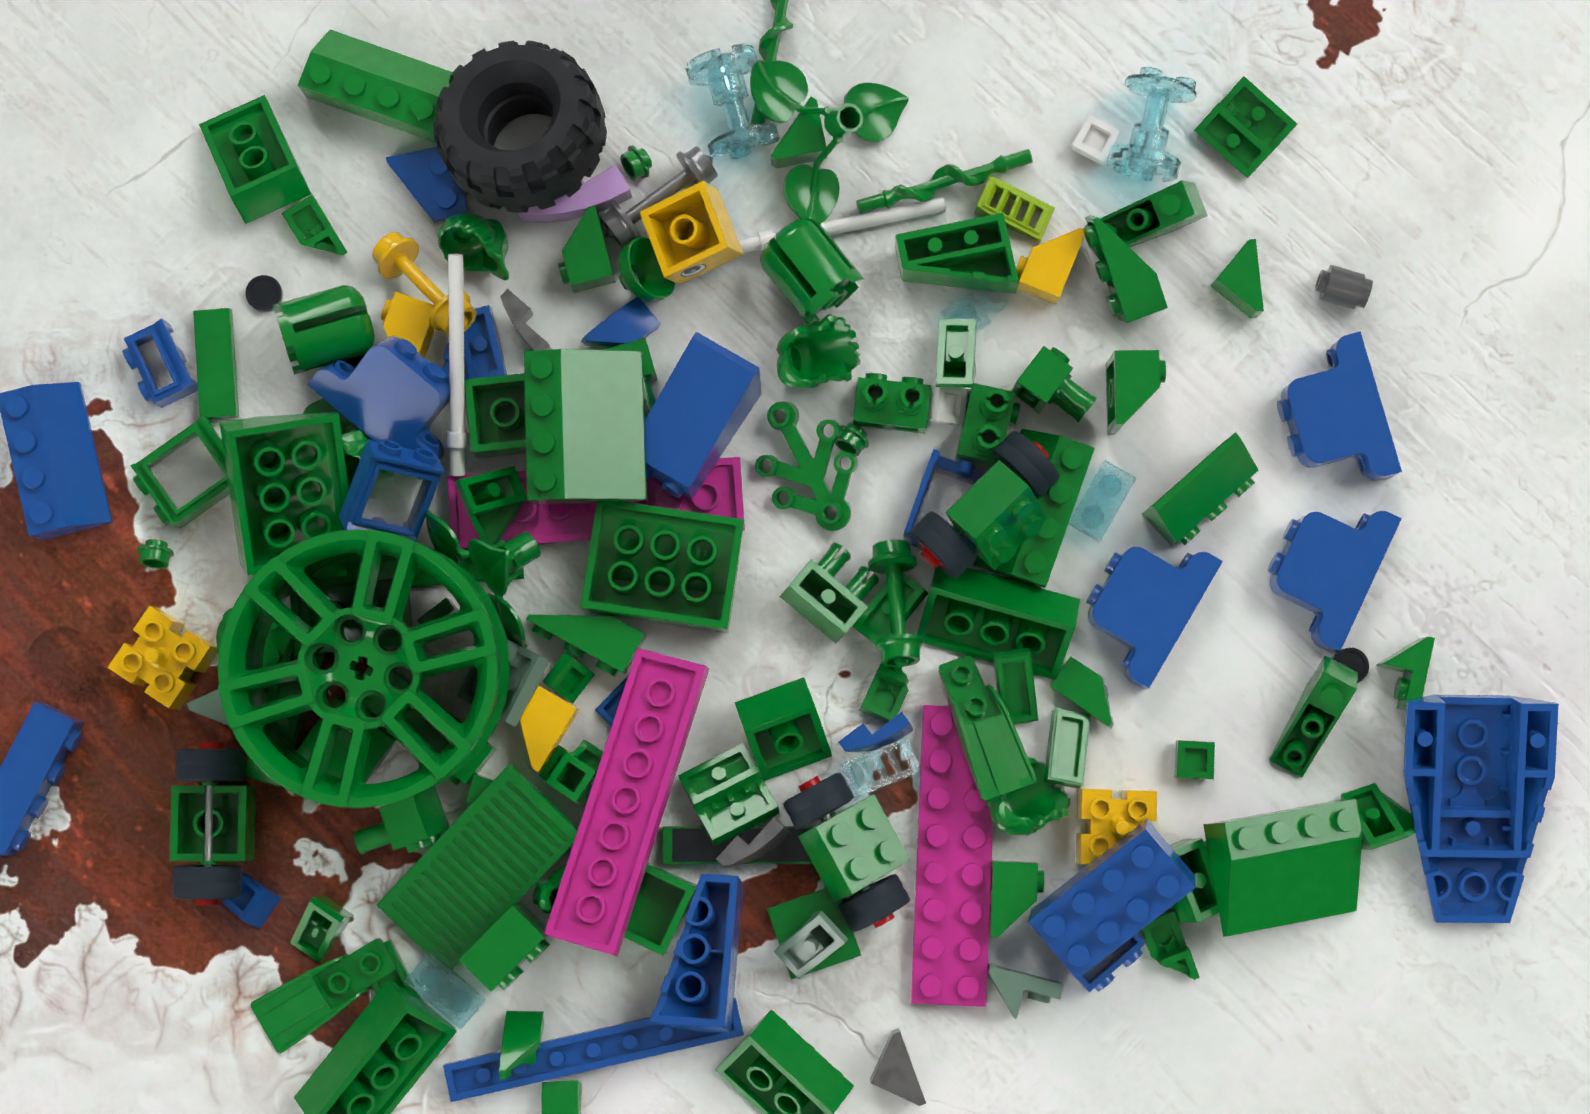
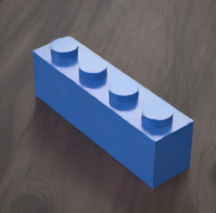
[0,702,84,856]

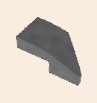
[500,288,552,350]
[716,817,791,867]

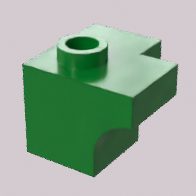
[539,740,603,807]

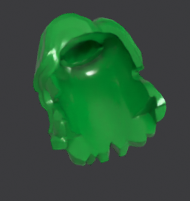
[776,314,861,389]
[986,757,1071,836]

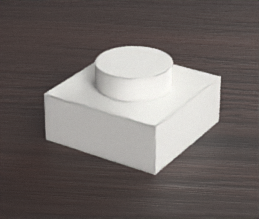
[1070,114,1121,165]
[927,384,967,425]

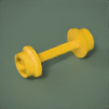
[372,232,476,336]

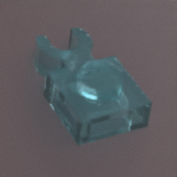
[940,290,1009,333]

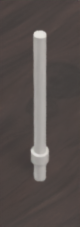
[738,198,946,254]
[446,254,469,476]

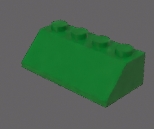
[298,29,452,143]
[973,429,1095,589]
[916,566,1080,680]
[294,980,457,1114]

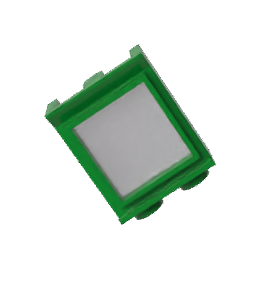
[130,415,230,529]

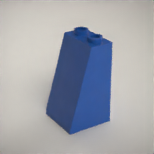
[645,332,761,500]

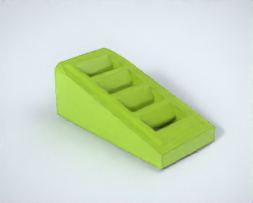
[974,176,1055,242]

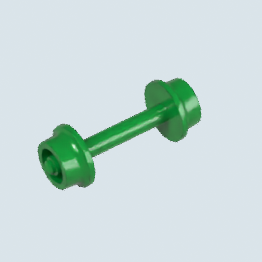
[868,539,924,669]

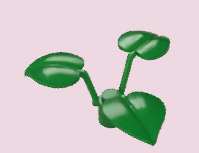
[750,60,909,224]
[425,510,541,648]

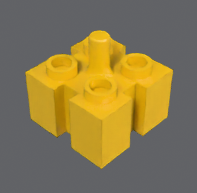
[107,605,218,710]
[1076,789,1157,864]

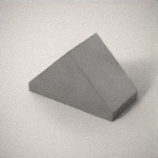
[870,1028,926,1106]

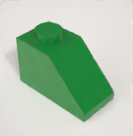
[558,205,616,293]
[989,860,1044,937]

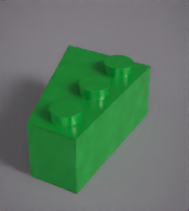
[894,213,1019,294]

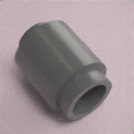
[1315,265,1373,309]

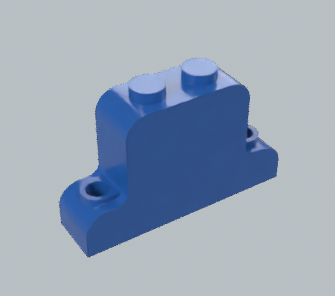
[1277,331,1402,481]
[307,336,450,480]
[1267,511,1402,654]
[1086,547,1223,690]

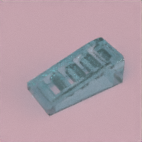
[839,737,921,801]

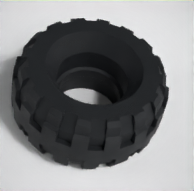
[433,40,607,213]

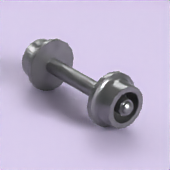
[600,146,718,247]

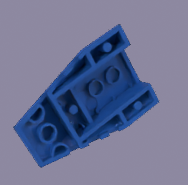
[1403,694,1559,923]

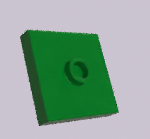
[767,888,861,980]

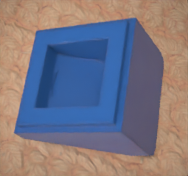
[223,873,280,928]

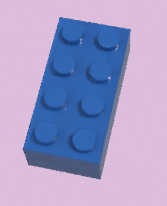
[1028,819,1196,980]

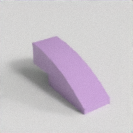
[517,165,632,223]

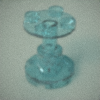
[685,44,780,159]
[1106,67,1197,182]

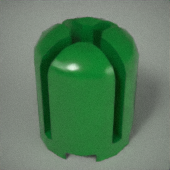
[760,218,864,325]
[273,285,375,375]

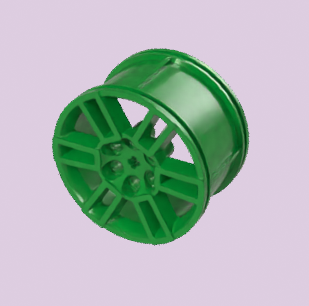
[218,529,511,808]

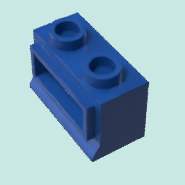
[122,318,198,408]

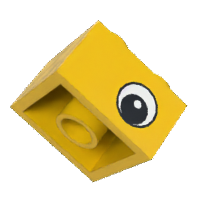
[640,181,744,285]

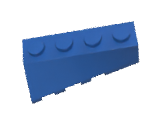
[649,874,744,1033]

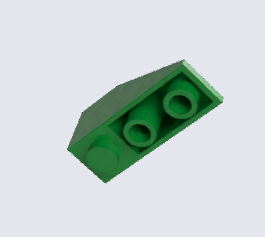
[1085,180,1208,258]
[1083,215,1168,323]
[526,614,647,676]
[1269,655,1358,777]

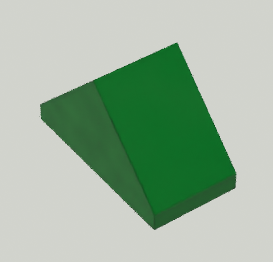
[770,96,827,169]
[1211,239,1264,318]
[290,894,354,963]

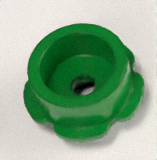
[620,145,652,181]
[834,423,869,456]
[137,539,174,569]

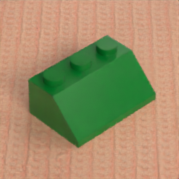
[1142,432,1258,546]
[715,1009,854,1114]

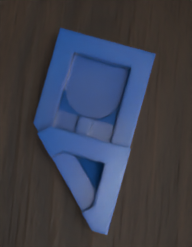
[581,297,661,347]
[838,712,914,752]

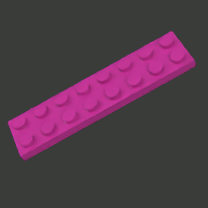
[447,457,745,549]
[544,648,709,957]
[911,705,993,1007]

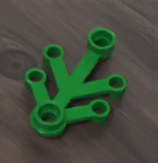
[755,401,858,531]

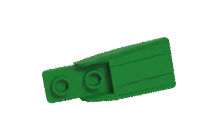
[938,655,1037,801]
[250,938,397,1053]

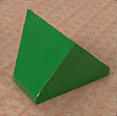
[455,466,528,545]
[1341,783,1416,850]

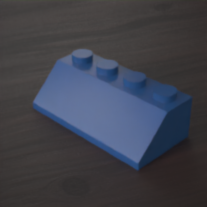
[0,382,113,540]

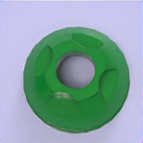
[619,237,675,303]

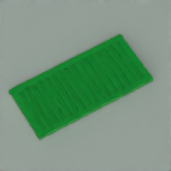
[376,764,578,974]

